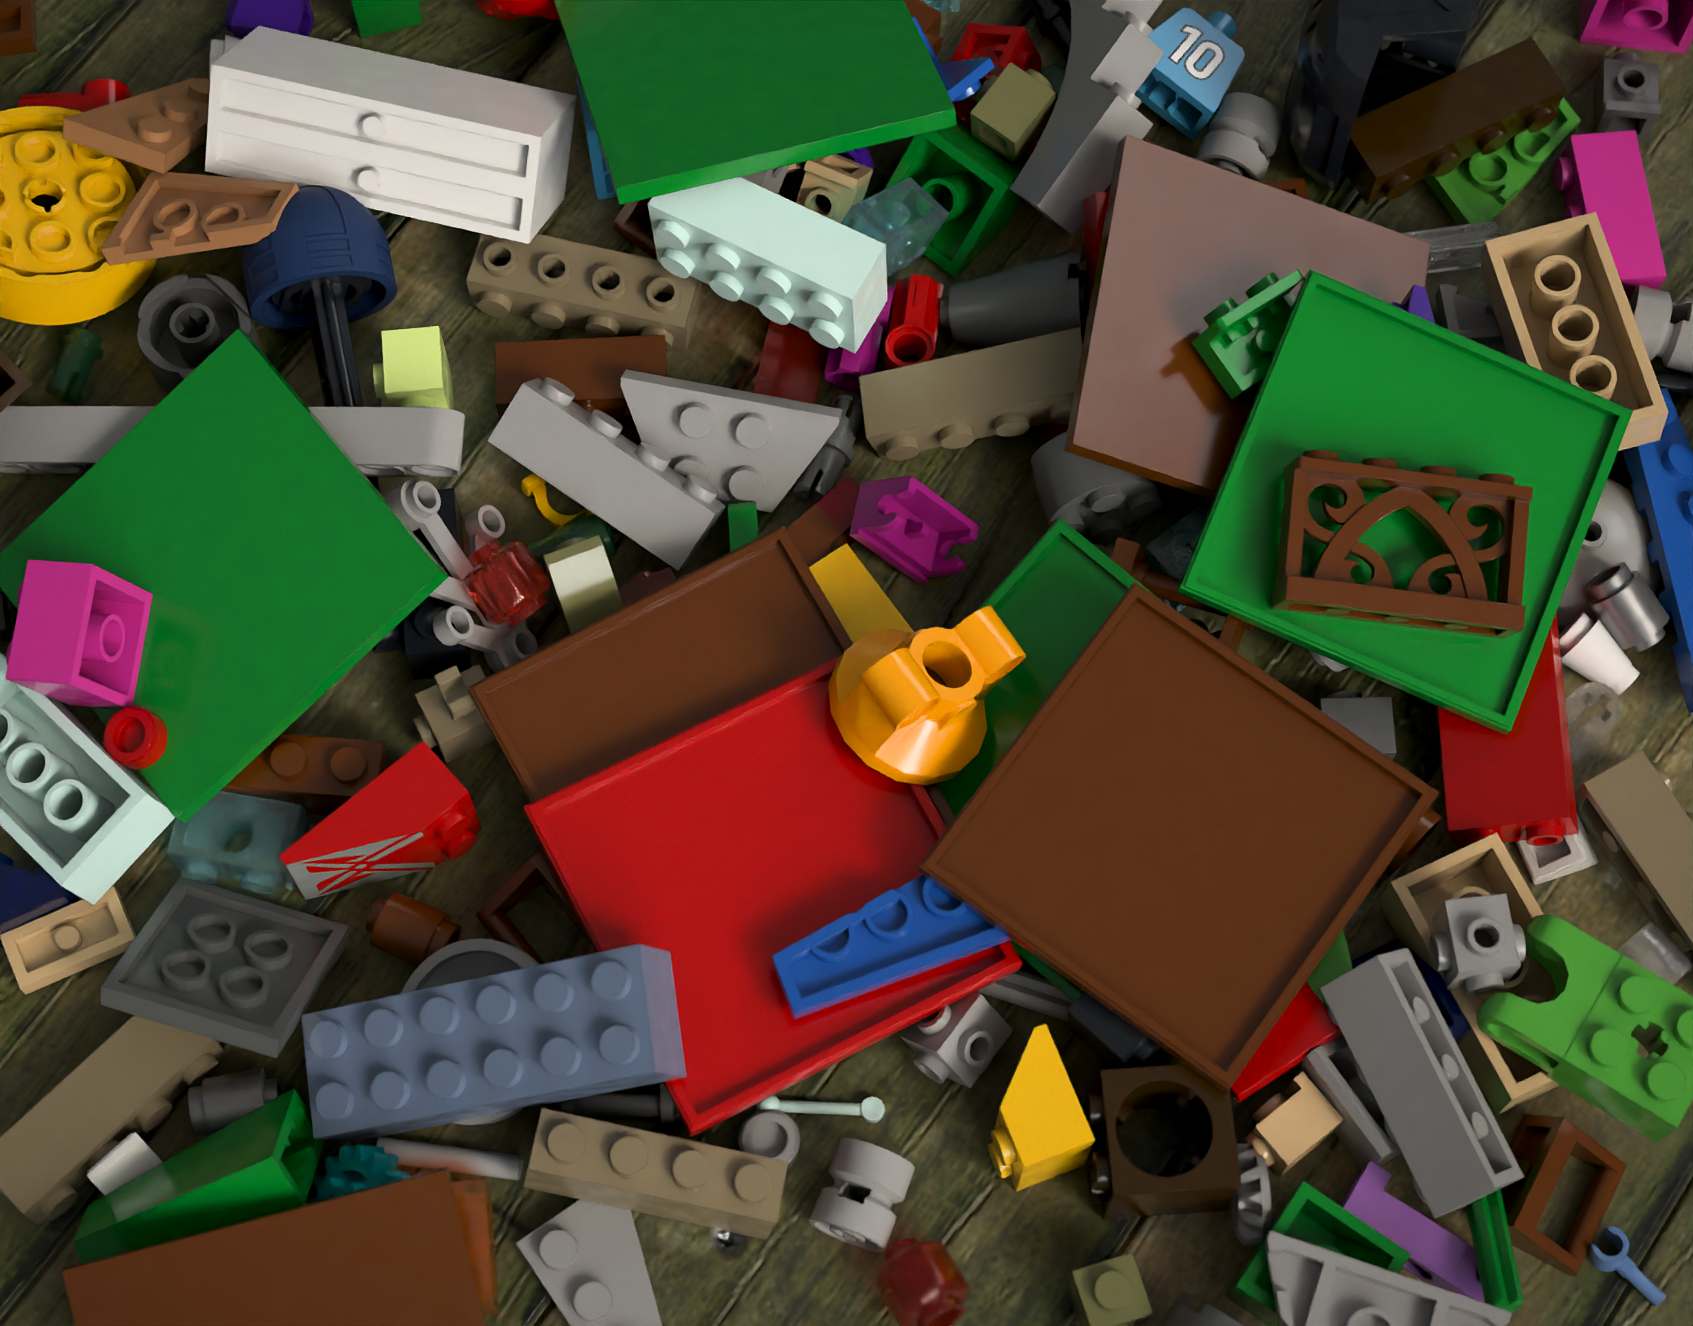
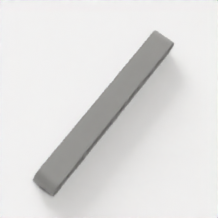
[0,406,465,477]

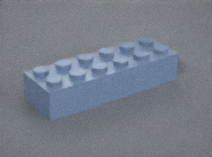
[301,944,687,1142]

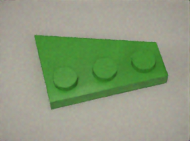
[1424,97,1581,243]

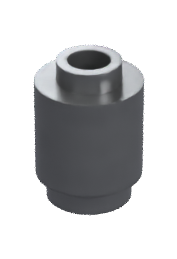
[1585,562,1669,652]
[188,1068,282,1136]

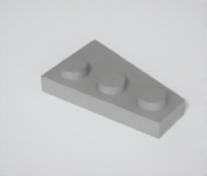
[516,1199,662,1326]

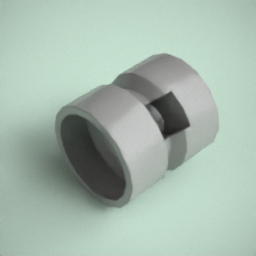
[1195,92,1284,183]
[1629,285,1693,374]
[809,1138,915,1252]

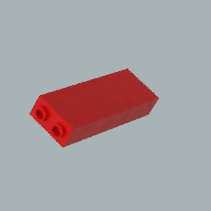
[1437,612,1579,848]

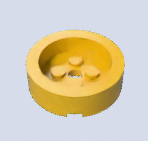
[0,106,157,325]

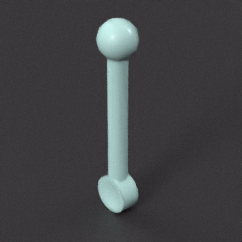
[756,1095,885,1123]

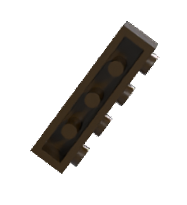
[1342,37,1567,205]

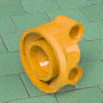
[828,606,1026,786]

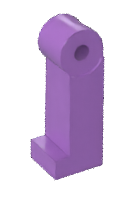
[1339,1161,1485,1303]

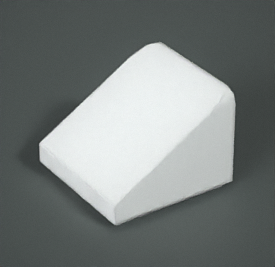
[1515,814,1598,885]
[87,1132,163,1195]

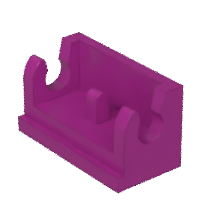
[849,475,979,584]

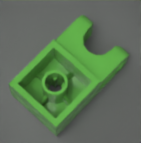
[1476,914,1693,1143]

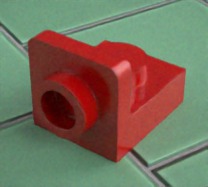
[950,23,1042,82]

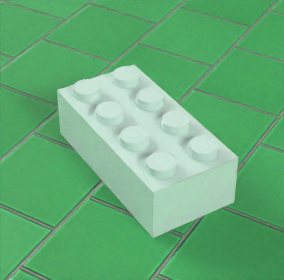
[648,177,888,354]
[0,652,175,905]

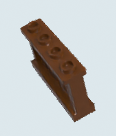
[1271,450,1533,639]

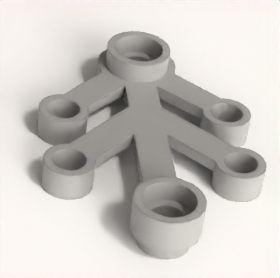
[386,479,539,673]

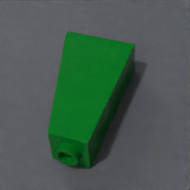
[73,1089,325,1263]

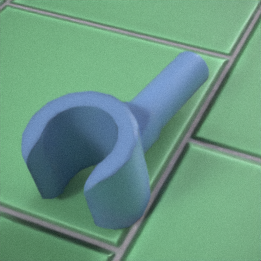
[1588,1226,1666,1307]

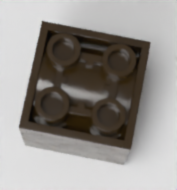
[1081,1064,1242,1220]

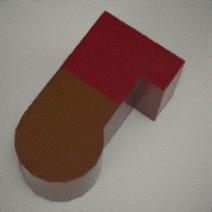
[786,476,860,567]

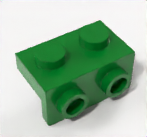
[1191,269,1305,400]

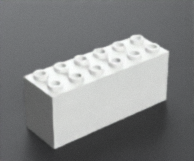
[205,26,577,244]

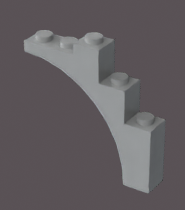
[1010,0,1165,235]

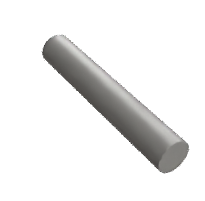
[376,1137,523,1180]

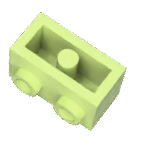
[373,326,454,410]

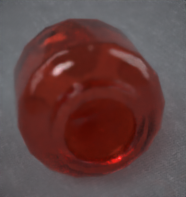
[462,538,551,629]
[876,1238,969,1326]

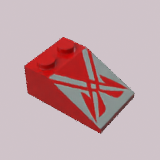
[278,740,482,900]

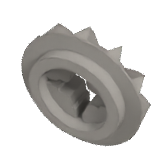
[1229,1143,1271,1245]

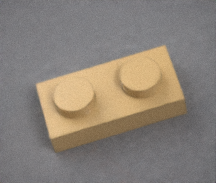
[0,886,136,995]

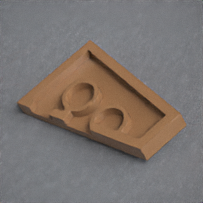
[62,78,210,174]
[101,171,300,265]

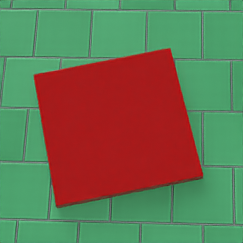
[524,656,1023,1137]

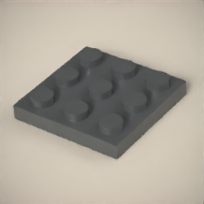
[100,876,349,1058]

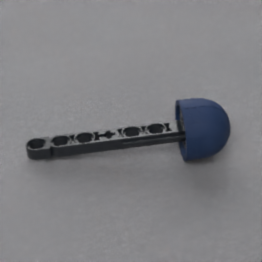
[241,185,405,654]

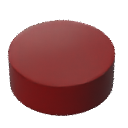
[103,706,168,769]

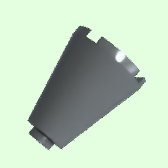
[940,249,1089,347]

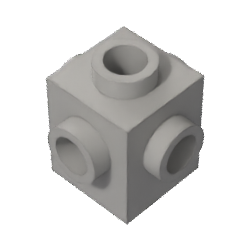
[1429,893,1526,995]
[900,992,1013,1088]

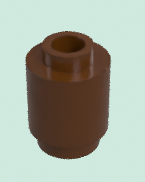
[366,891,461,967]

